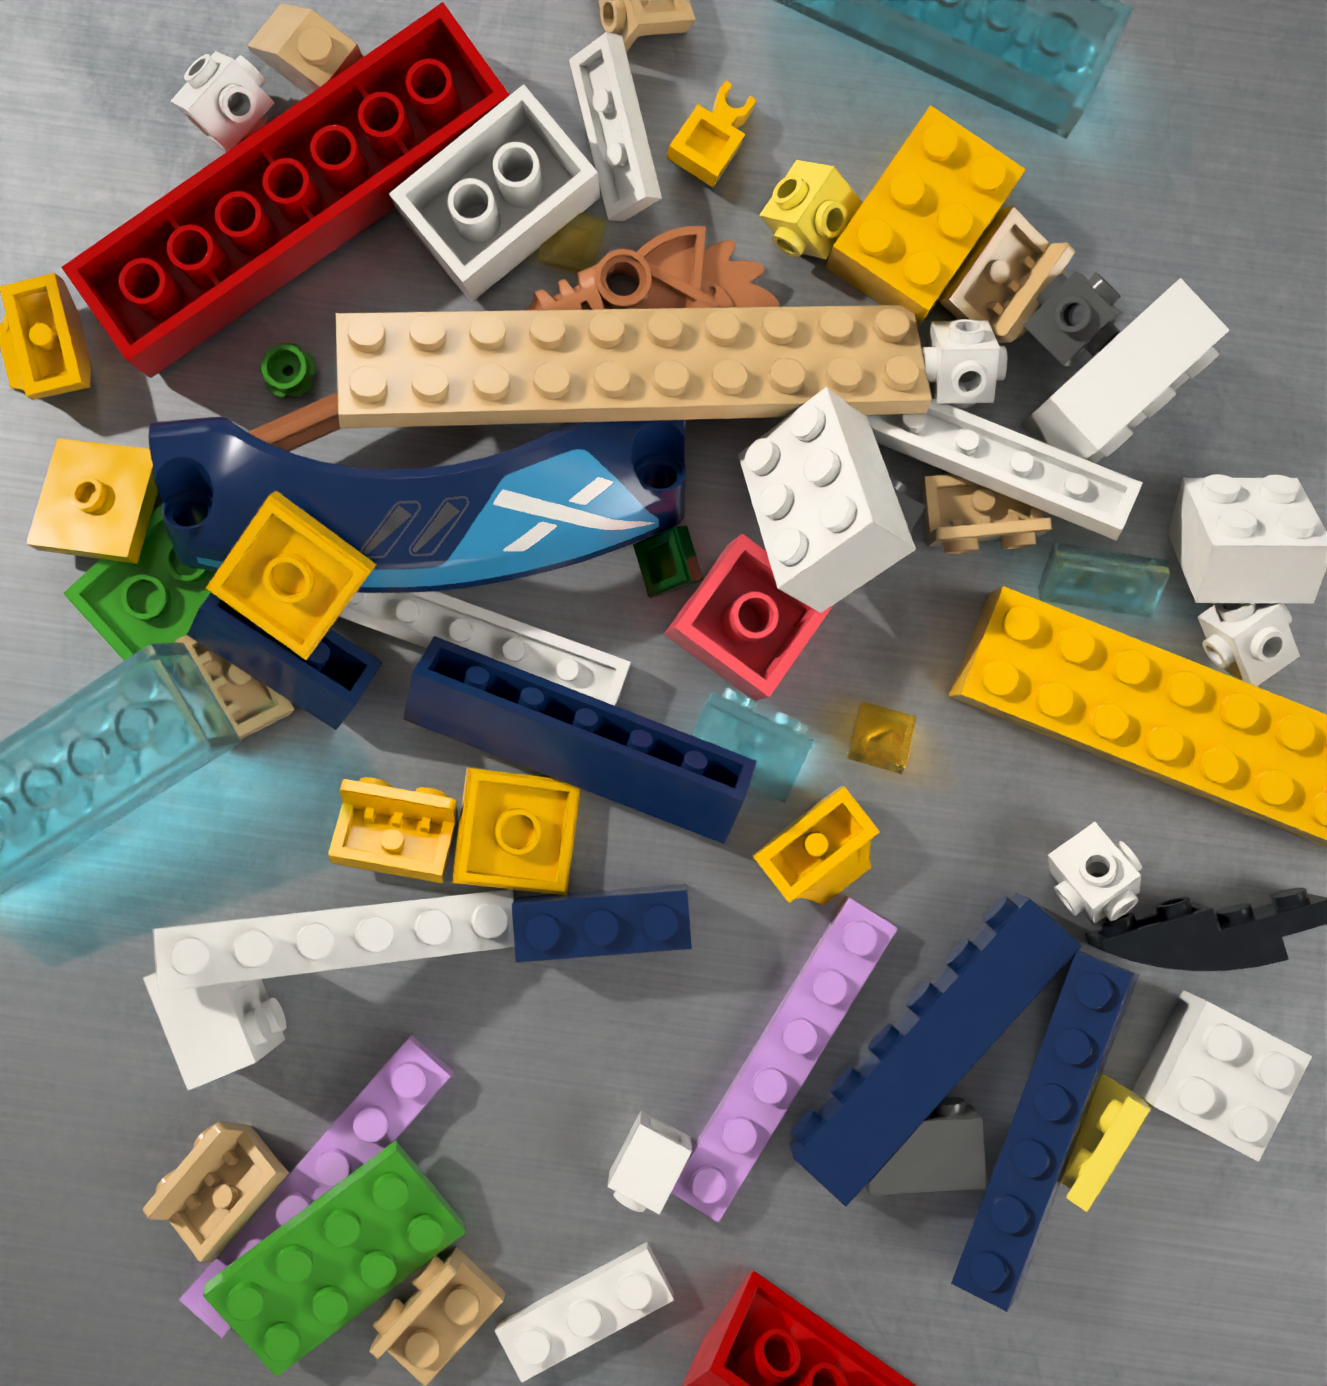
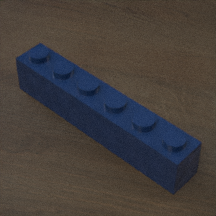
[403,636,757,844]
[789,893,1081,1207]
[951,951,1139,1312]

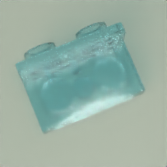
[691,687,817,803]

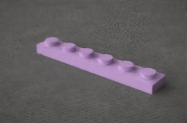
[671,896,898,1222]
[179,1035,454,1338]

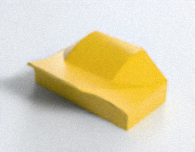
[0,272,92,400]
[752,786,880,905]

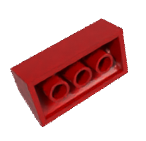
[682,1270,916,1386]

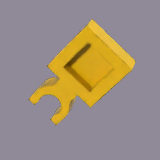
[666,80,757,187]

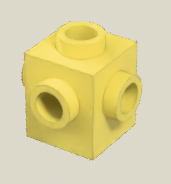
[759,160,863,259]

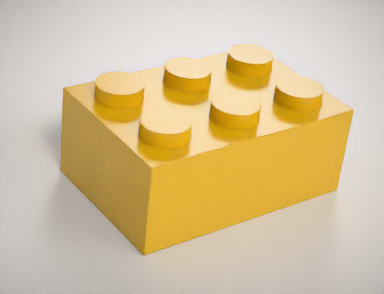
[826,105,1026,328]

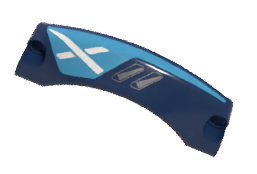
[148,417,686,593]

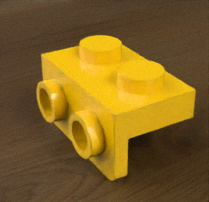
[328,777,458,883]

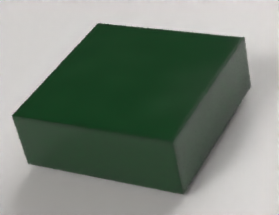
[633,525,703,598]

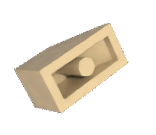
[247,3,363,95]

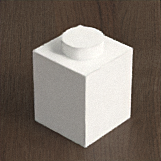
[607,1110,692,1215]

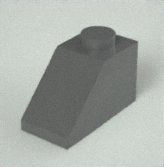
[865,1097,987,1195]

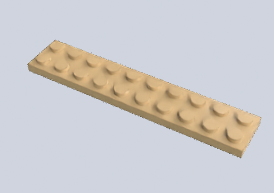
[336,305,932,428]

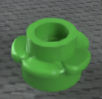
[260,343,316,398]

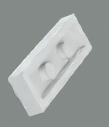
[569,32,662,222]
[495,1242,674,1383]

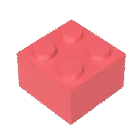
[664,534,834,701]

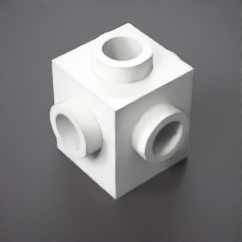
[170,51,274,152]
[922,319,1007,408]
[1197,603,1300,687]
[1048,822,1142,925]

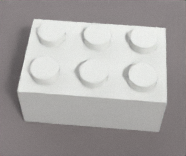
[389,84,601,303]
[1022,278,1229,464]
[738,387,916,613]

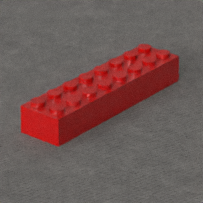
[61,2,510,378]

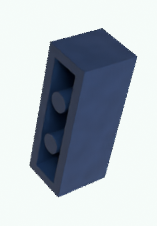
[187,593,383,730]
[512,884,692,963]

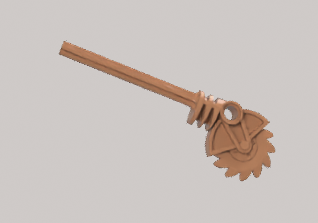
[248,226,779,452]

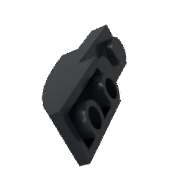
[1085,888,1327,971]

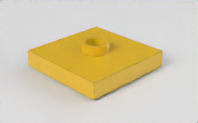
[26,438,158,564]
[206,490,377,660]
[451,768,581,895]

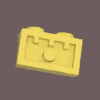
[1061,1074,1154,1212]

